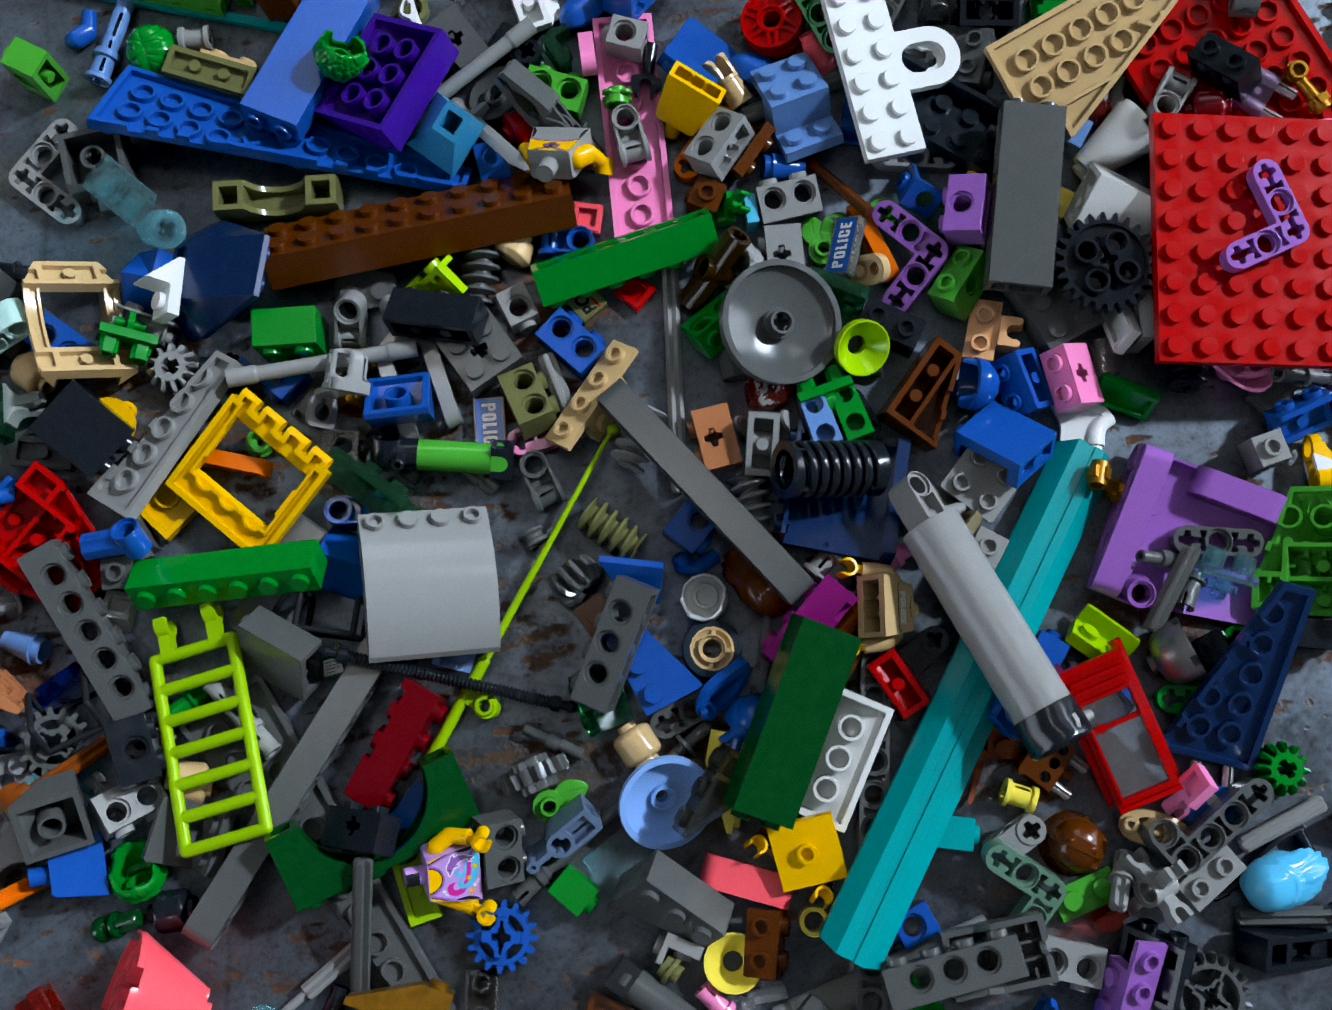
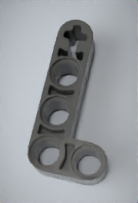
[1139,778,1274,875]

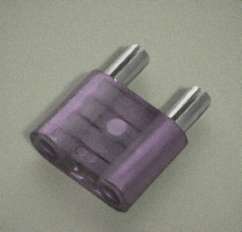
[1227,66,1298,118]

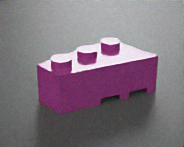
[760,574,858,665]

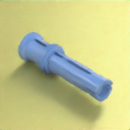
[84,0,136,88]

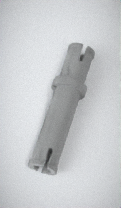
[203,680,282,760]

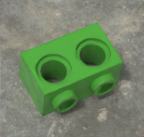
[528,64,589,124]

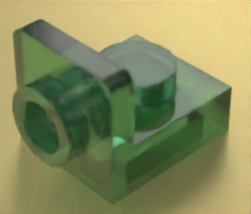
[541,23,574,74]

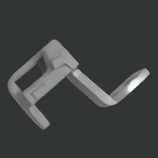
[305,348,371,429]

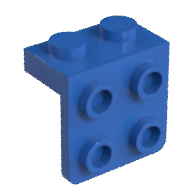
[656,17,736,83]

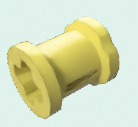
[998,777,1040,814]

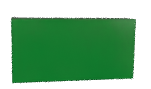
[1098,372,1161,421]

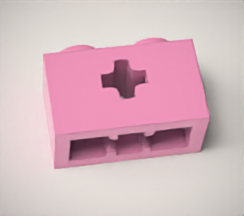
[1039,343,1105,414]

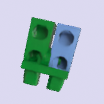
[796,363,875,441]

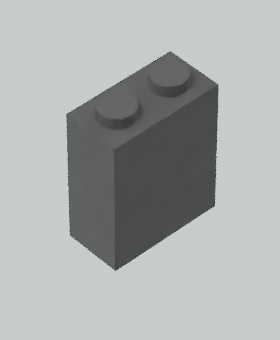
[238,605,324,702]

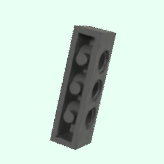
[570,575,660,713]
[881,928,1030,1010]

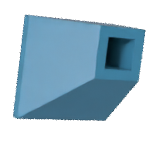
[406,91,486,177]

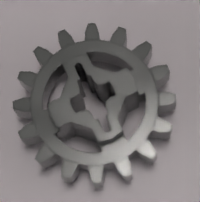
[16,706,91,776]
[499,752,570,798]

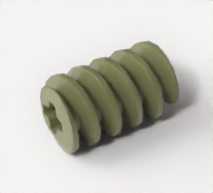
[577,496,649,558]

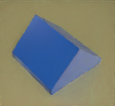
[363,372,435,428]
[320,527,363,600]

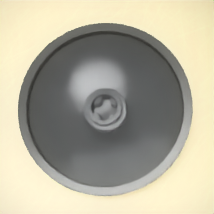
[719,259,842,386]

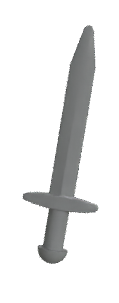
[451,97,529,171]

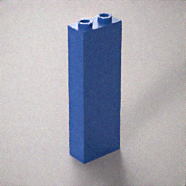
[240,0,380,143]

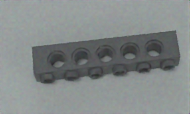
[16,539,155,721]

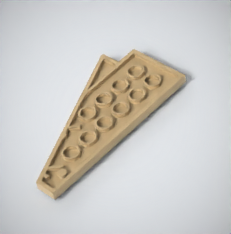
[983,0,1179,140]

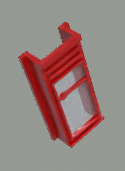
[1053,637,1183,815]

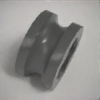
[518,524,549,552]

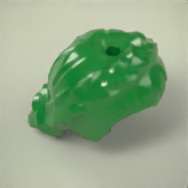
[108,837,168,904]

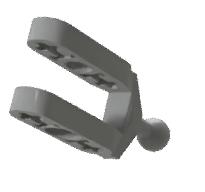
[376,294,464,439]

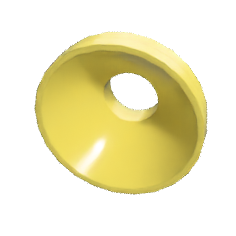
[703,932,760,995]

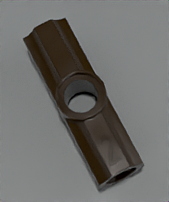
[678,225,751,313]

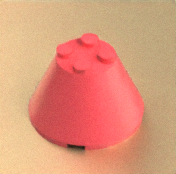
[100,930,212,1010]

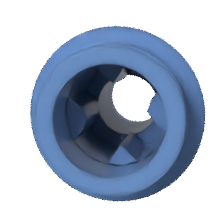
[0,630,52,665]

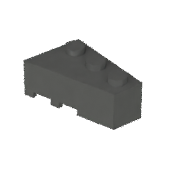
[610,849,735,948]

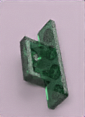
[327,446,421,513]

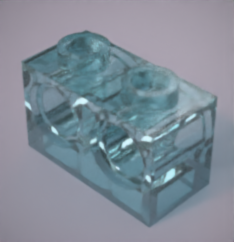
[82,154,157,228]

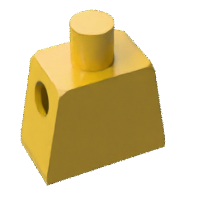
[655,60,727,140]

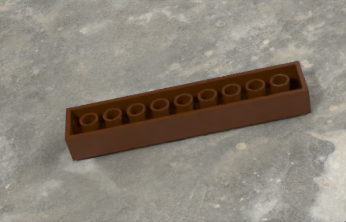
[263,172,578,291]

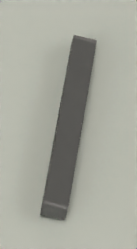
[596,378,815,606]

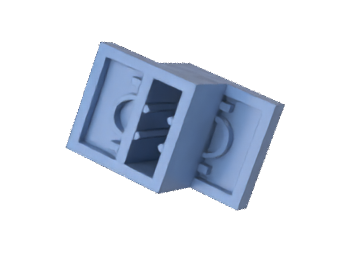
[750,51,844,163]

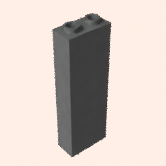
[983,98,1067,296]

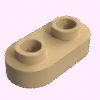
[833,253,891,289]

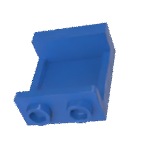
[953,401,1057,489]

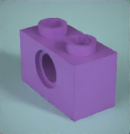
[939,173,991,245]

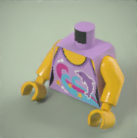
[403,826,497,926]

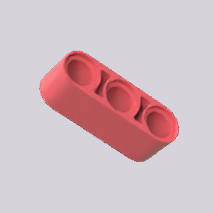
[699,852,794,910]

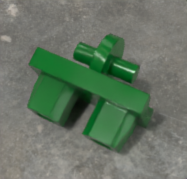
[95,311,159,366]

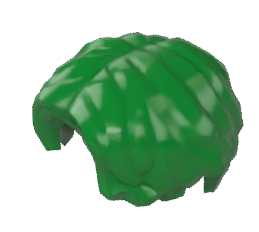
[125,24,178,75]
[313,29,369,83]

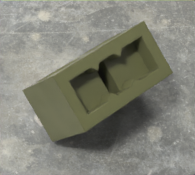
[497,362,560,440]

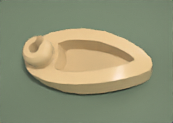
[1118,808,1187,847]

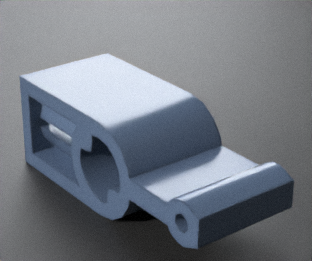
[525,793,603,875]

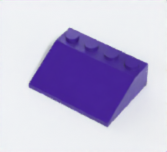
[314,13,459,152]

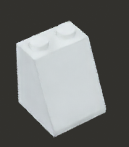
[1063,161,1152,250]

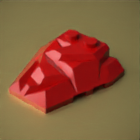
[0,460,114,612]

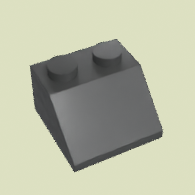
[7,769,95,865]

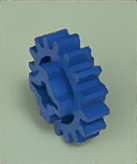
[466,899,539,974]

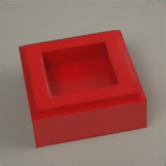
[614,276,657,314]

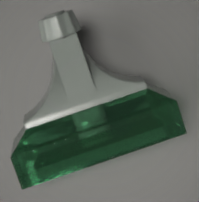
[0,381,48,446]

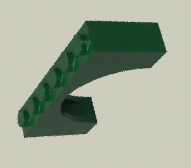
[264,745,480,913]

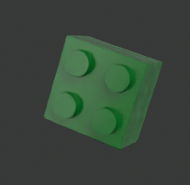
[251,305,329,363]

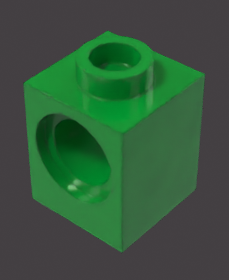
[547,863,600,917]

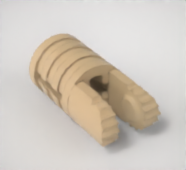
[701,52,753,111]

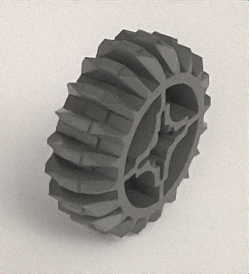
[1179,949,1253,1010]

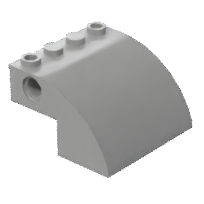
[357,506,501,663]

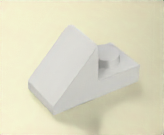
[133,257,185,325]

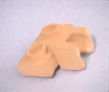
[962,299,1024,363]

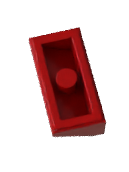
[866,647,931,719]

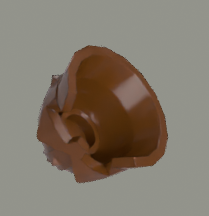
[1038,810,1108,877]

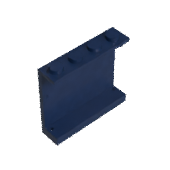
[773,418,912,565]

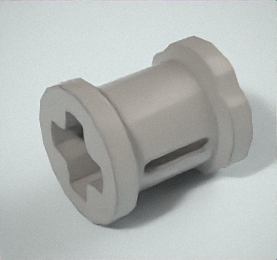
[177,25,214,51]

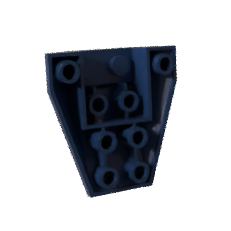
[173,220,270,342]

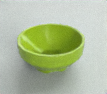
[834,319,890,376]

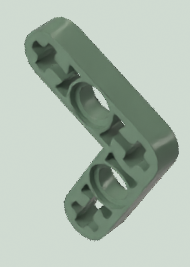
[981,839,1067,926]

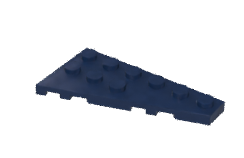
[1162,580,1317,772]

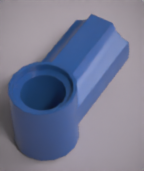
[79,517,152,561]

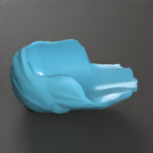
[1239,847,1329,912]

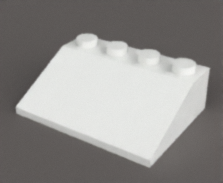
[799,688,895,833]

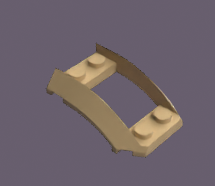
[22,261,139,387]

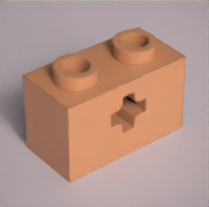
[686,402,743,475]

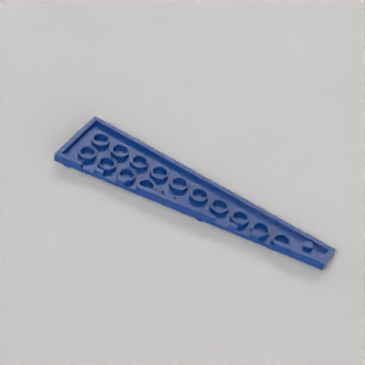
[86,65,474,192]

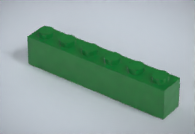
[530,208,718,308]
[124,539,328,610]

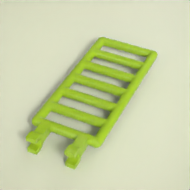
[148,602,273,858]

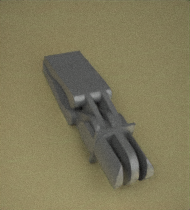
[494,59,604,172]

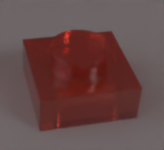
[1086,903,1130,934]

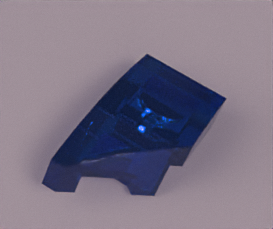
[32,661,81,709]

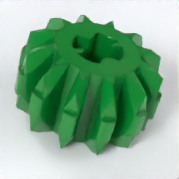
[1253,741,1312,797]

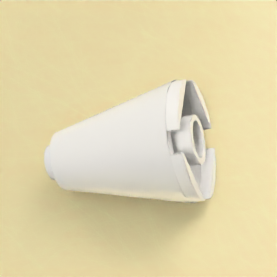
[1072,99,1149,180]

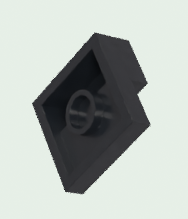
[1118,917,1198,1010]

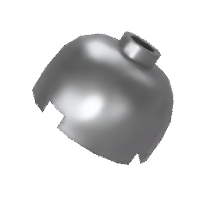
[1145,617,1207,683]

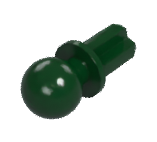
[90,908,146,943]

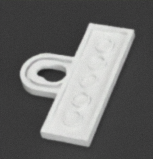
[820,0,961,164]

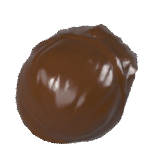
[721,549,792,617]

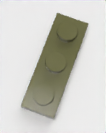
[161,44,259,98]

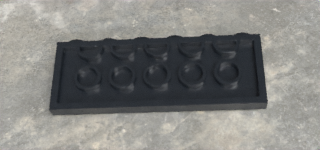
[902,51,1002,183]

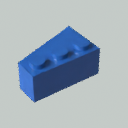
[607,616,704,718]

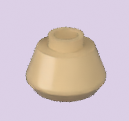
[494,237,534,269]

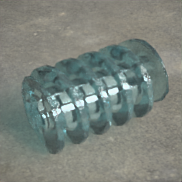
[136,209,187,249]

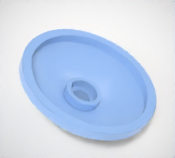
[618,755,714,850]

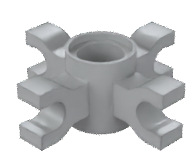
[1119,847,1194,929]

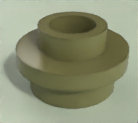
[656,953,685,985]

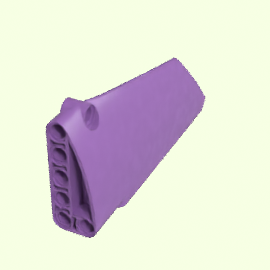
[1087,443,1332,625]

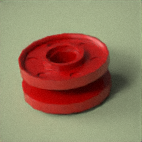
[740,0,806,59]

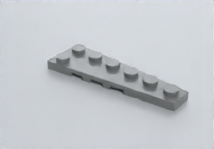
[87,350,243,519]

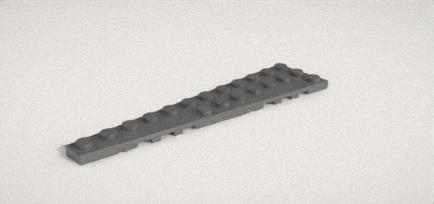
[177,675,457,1010]

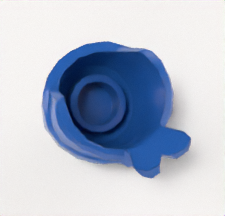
[949,357,1000,411]
[718,694,761,753]

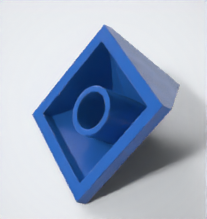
[121,248,175,321]
[598,555,664,604]

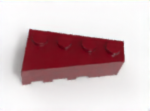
[343,677,449,809]

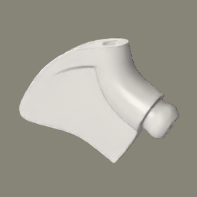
[1050,404,1116,450]

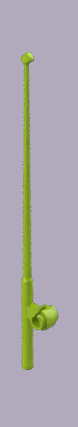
[425,423,620,755]

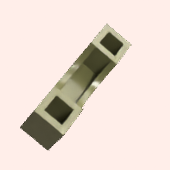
[212,174,344,223]

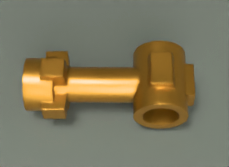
[1281,60,1332,116]
[1085,459,1125,503]

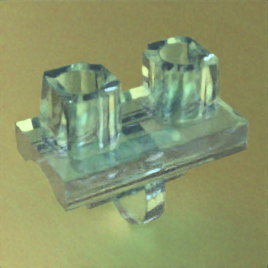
[1194,544,1260,601]

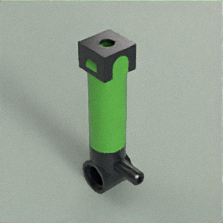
[370,433,515,480]

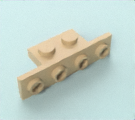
[545,339,639,452]

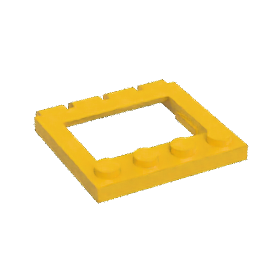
[164,388,334,548]

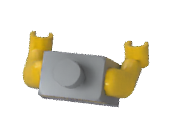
[518,127,614,182]

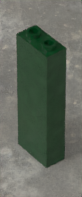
[722,613,862,831]

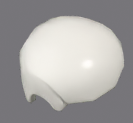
[680,573,728,622]

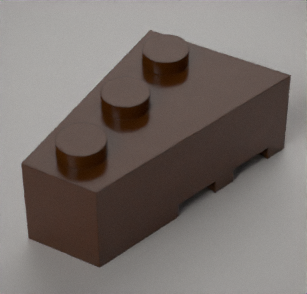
[876,336,963,453]

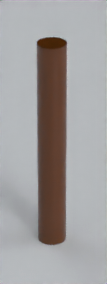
[806,157,874,218]

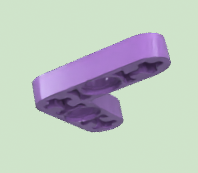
[1219,159,1310,273]
[872,200,950,312]

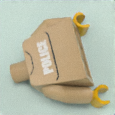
[835,557,919,656]

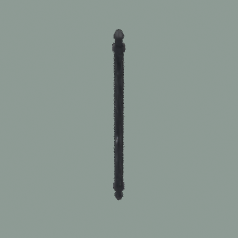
[317,645,579,713]

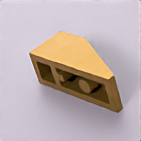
[343,978,455,1010]

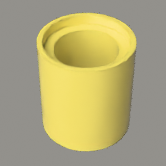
[797,904,827,938]

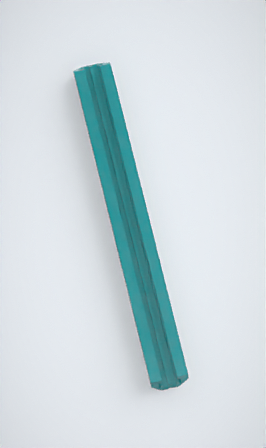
[819,438,1112,970]

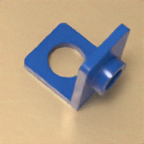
[895,163,943,218]

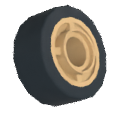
[682,619,742,680]

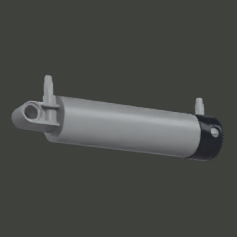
[888,471,1094,762]

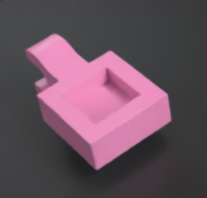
[1161,762,1219,821]

